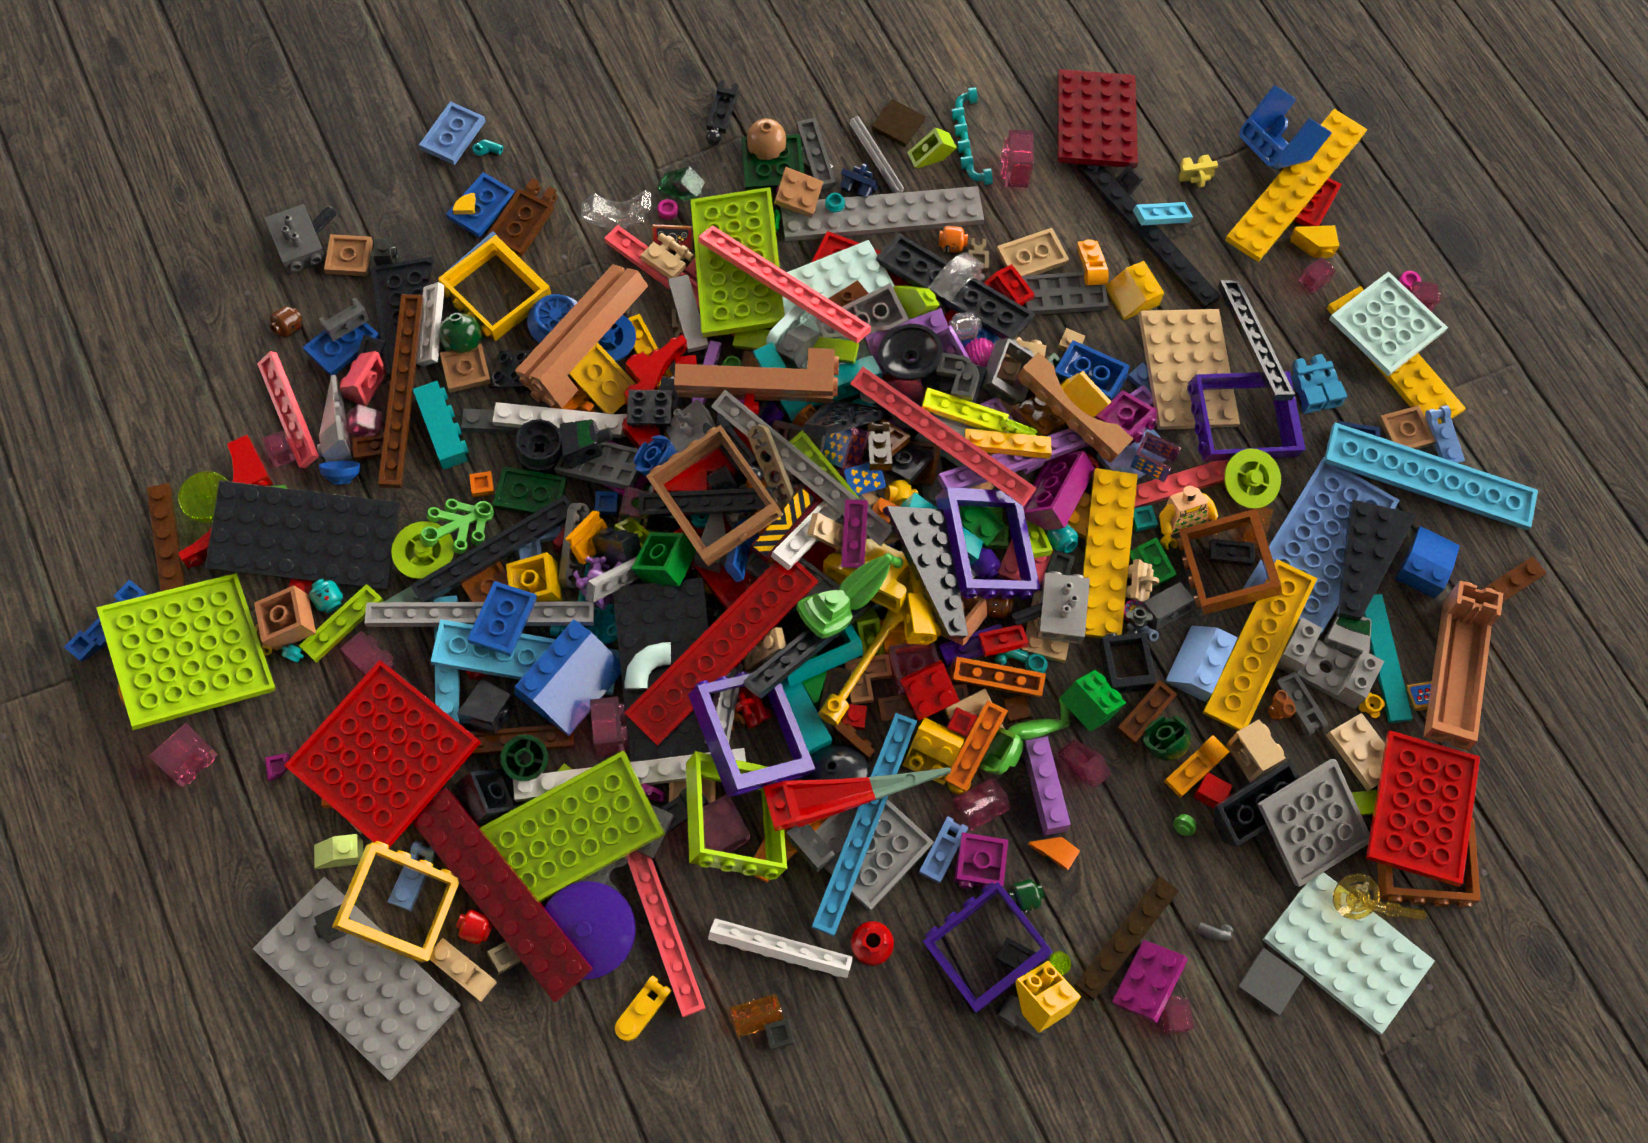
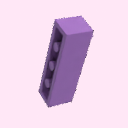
[1022,736,1071,836]

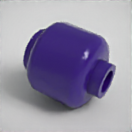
[970,548,1001,580]

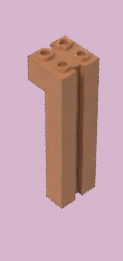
[515,265,648,408]
[674,348,839,403]
[1424,581,1504,751]

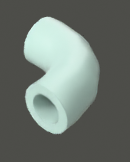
[624,642,671,690]

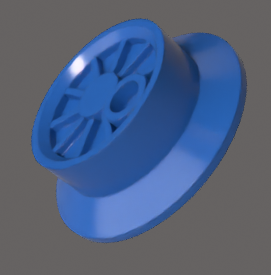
[527,294,578,343]
[598,315,636,362]

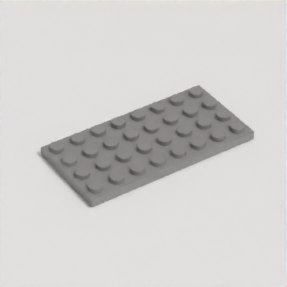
[253,877,461,1081]

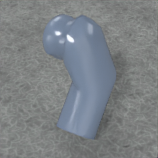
[1126,623,1159,642]

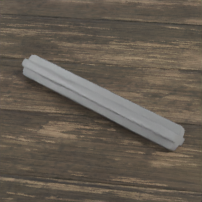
[850,116,904,193]

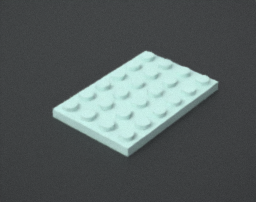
[1262,872,1435,1035]

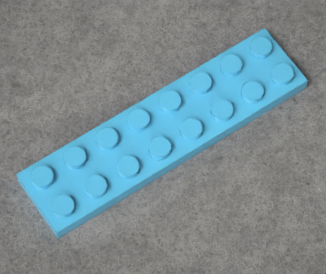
[431,619,620,696]

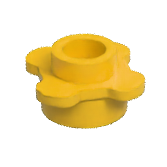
[1359,692,1385,718]

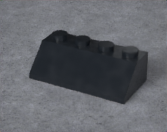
[1214,759,1300,847]

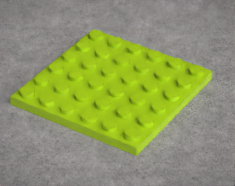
[96,573,275,730]

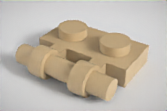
[641,233,695,279]

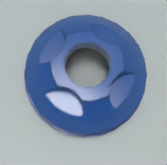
[319,460,360,485]

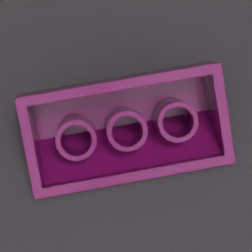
[1023,451,1095,530]

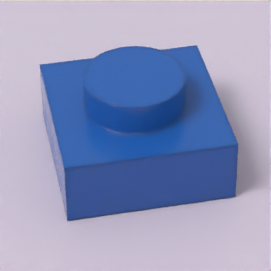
[595,491,619,515]

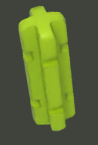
[1001,418,1037,435]

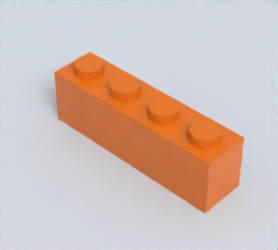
[950,657,1046,697]

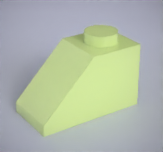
[314,834,363,869]

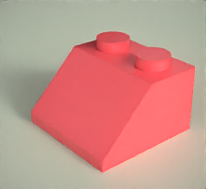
[339,351,387,407]

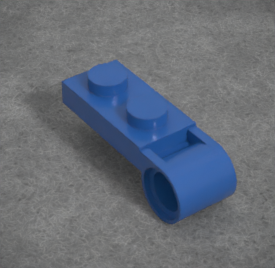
[725,518,759,582]

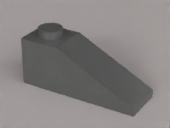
[694,514,728,573]

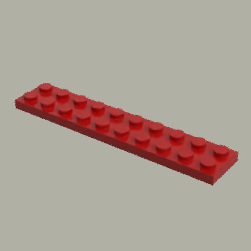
[624,561,819,746]

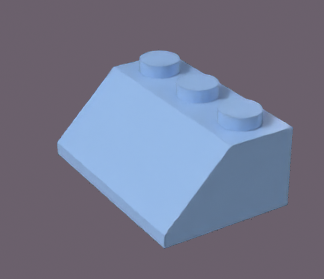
[1165,626,1238,702]

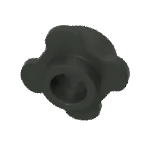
[1126,605,1153,628]

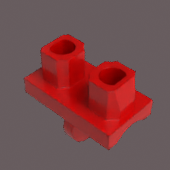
[735,686,771,729]

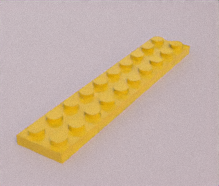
[1225,109,1367,262]

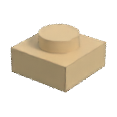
[1058,328,1085,352]

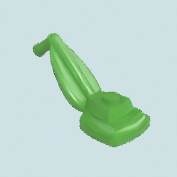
[797,553,903,638]
[979,699,1071,775]

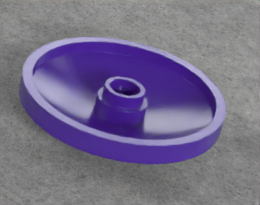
[545,881,636,979]

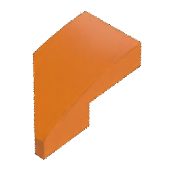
[1028,837,1080,870]

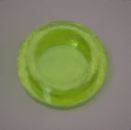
[1049,951,1071,975]

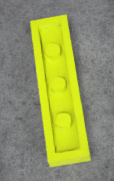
[922,388,1009,432]

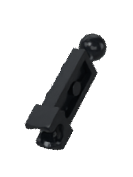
[706,80,739,145]
[703,414,763,481]

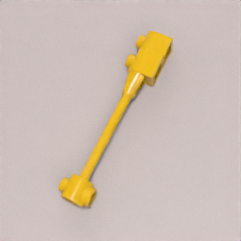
[884,480,941,645]
[818,573,911,726]

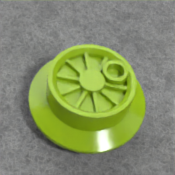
[1224,449,1281,509]
[391,521,454,579]

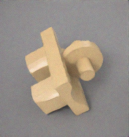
[1125,559,1159,603]

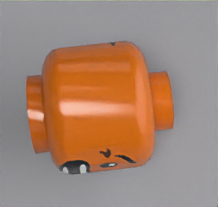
[938,226,968,253]

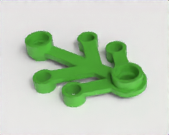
[420,499,494,554]

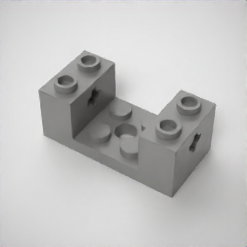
[1276,618,1384,709]

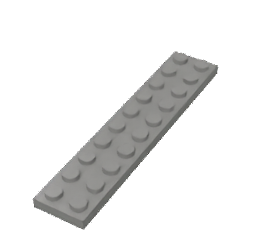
[780,186,984,241]

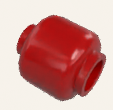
[455,909,493,945]

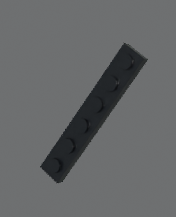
[639,487,773,517]

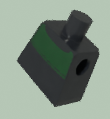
[560,419,613,468]

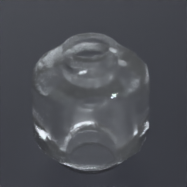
[949,312,981,341]

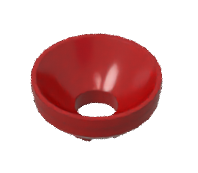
[851,921,894,966]

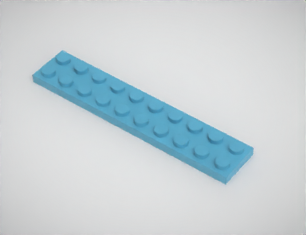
[1324,423,1538,530]

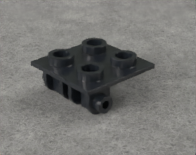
[488,350,533,394]
[627,390,672,429]

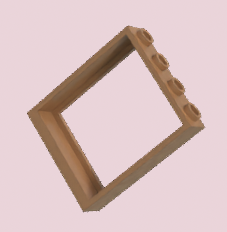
[646,425,783,566]

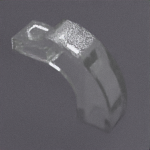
[580,190,651,228]
[929,253,985,302]

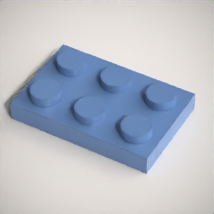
[419,101,486,165]

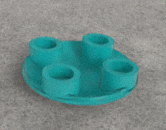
[585,604,618,645]

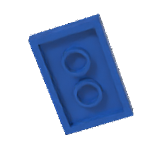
[446,172,516,238]
[303,322,380,376]
[467,581,537,657]

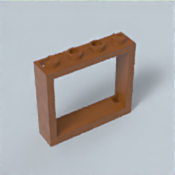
[1177,509,1282,615]
[1377,818,1481,908]

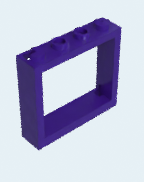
[923,882,1054,1013]

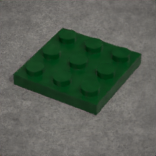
[741,134,804,191]

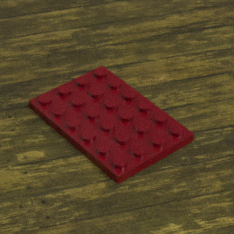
[1057,69,1138,168]

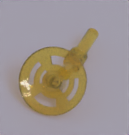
[1333,874,1426,920]

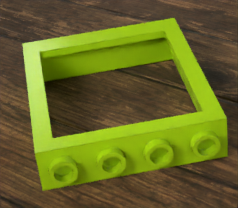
[686,751,787,880]

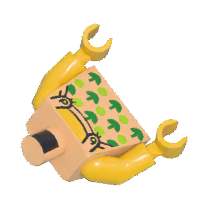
[1159,486,1219,550]

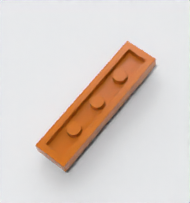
[945,700,1008,792]

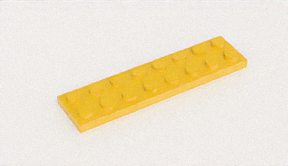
[1327,286,1466,424]
[1082,468,1138,639]
[1203,559,1318,731]

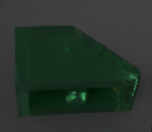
[656,166,705,201]

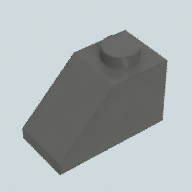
[776,324,821,369]

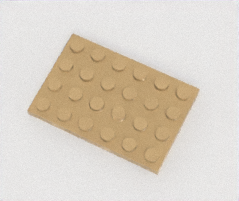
[1138,309,1240,430]

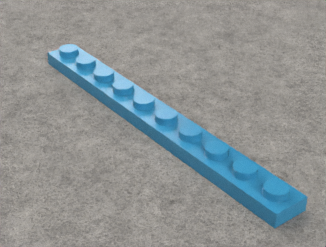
[812,713,917,937]

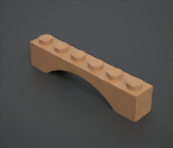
[1016,352,1133,463]

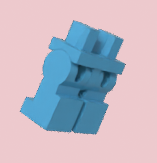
[1291,354,1347,414]

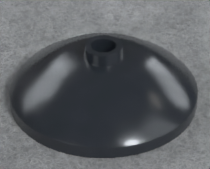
[878,324,942,381]
[801,743,870,780]

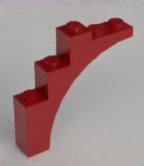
[622,335,687,449]
[653,393,766,493]
[178,435,273,568]

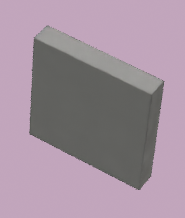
[1237,948,1304,1017]

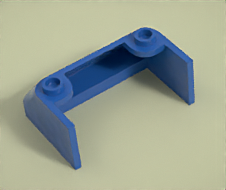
[1239,85,1332,169]

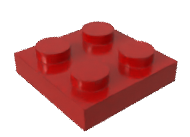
[900,660,960,721]

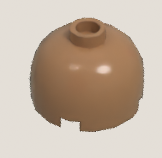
[747,118,786,160]

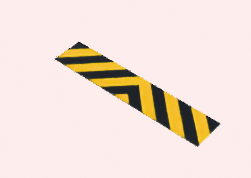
[753,488,814,556]

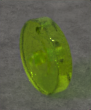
[178,471,228,522]

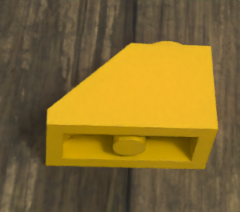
[1290,225,1339,259]

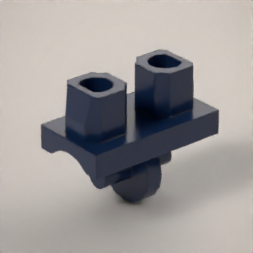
[840,163,877,198]

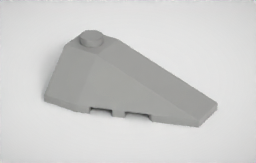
[815,283,909,338]
[317,375,353,462]

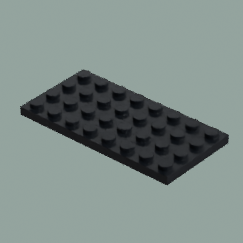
[205,480,401,590]
[613,577,714,762]

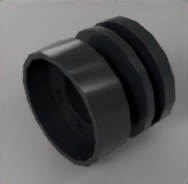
[516,419,562,474]

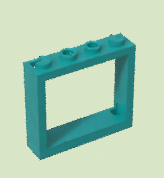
[785,608,863,687]

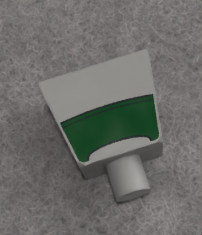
[1323,615,1372,658]

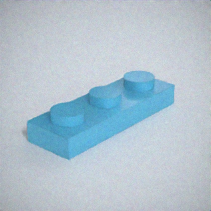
[1133,202,1193,225]

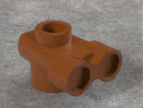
[1267,690,1296,721]

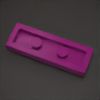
[841,499,868,569]

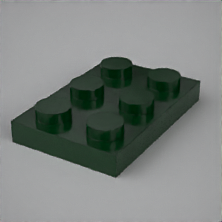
[493,466,567,515]

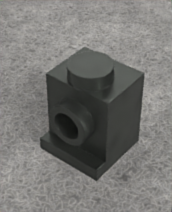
[373,238,399,266]

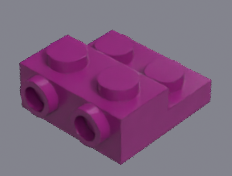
[1096,390,1157,446]
[954,832,1008,889]

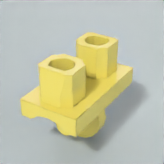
[1178,155,1218,188]

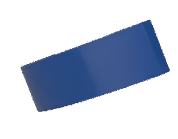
[64,580,147,662]

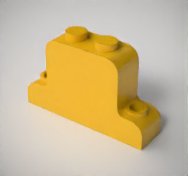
[823,539,910,614]

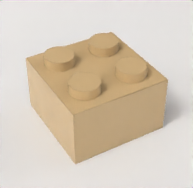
[1225,720,1285,783]

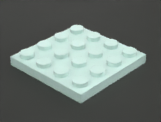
[1329,272,1448,376]

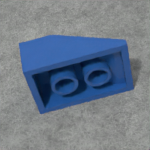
[1055,340,1130,401]
[1395,526,1460,599]

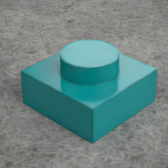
[1133,505,1158,532]

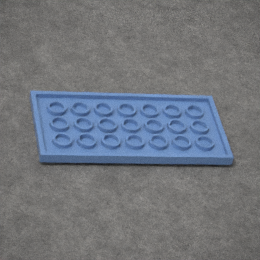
[1243,457,1400,636]

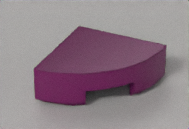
[265,753,290,781]
[642,783,666,804]

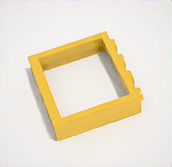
[438,235,551,341]
[332,841,459,963]

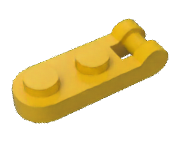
[615,976,672,1042]

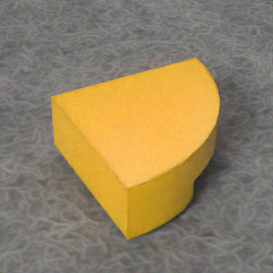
[453,193,476,214]

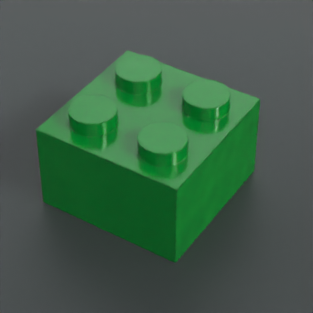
[631,532,696,586]
[1059,670,1126,732]

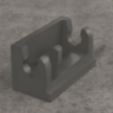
[319,297,369,342]
[1143,582,1195,630]
[786,824,837,873]

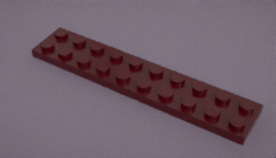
[412,788,593,1002]

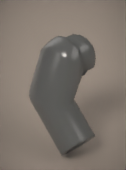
[1197,922,1234,941]

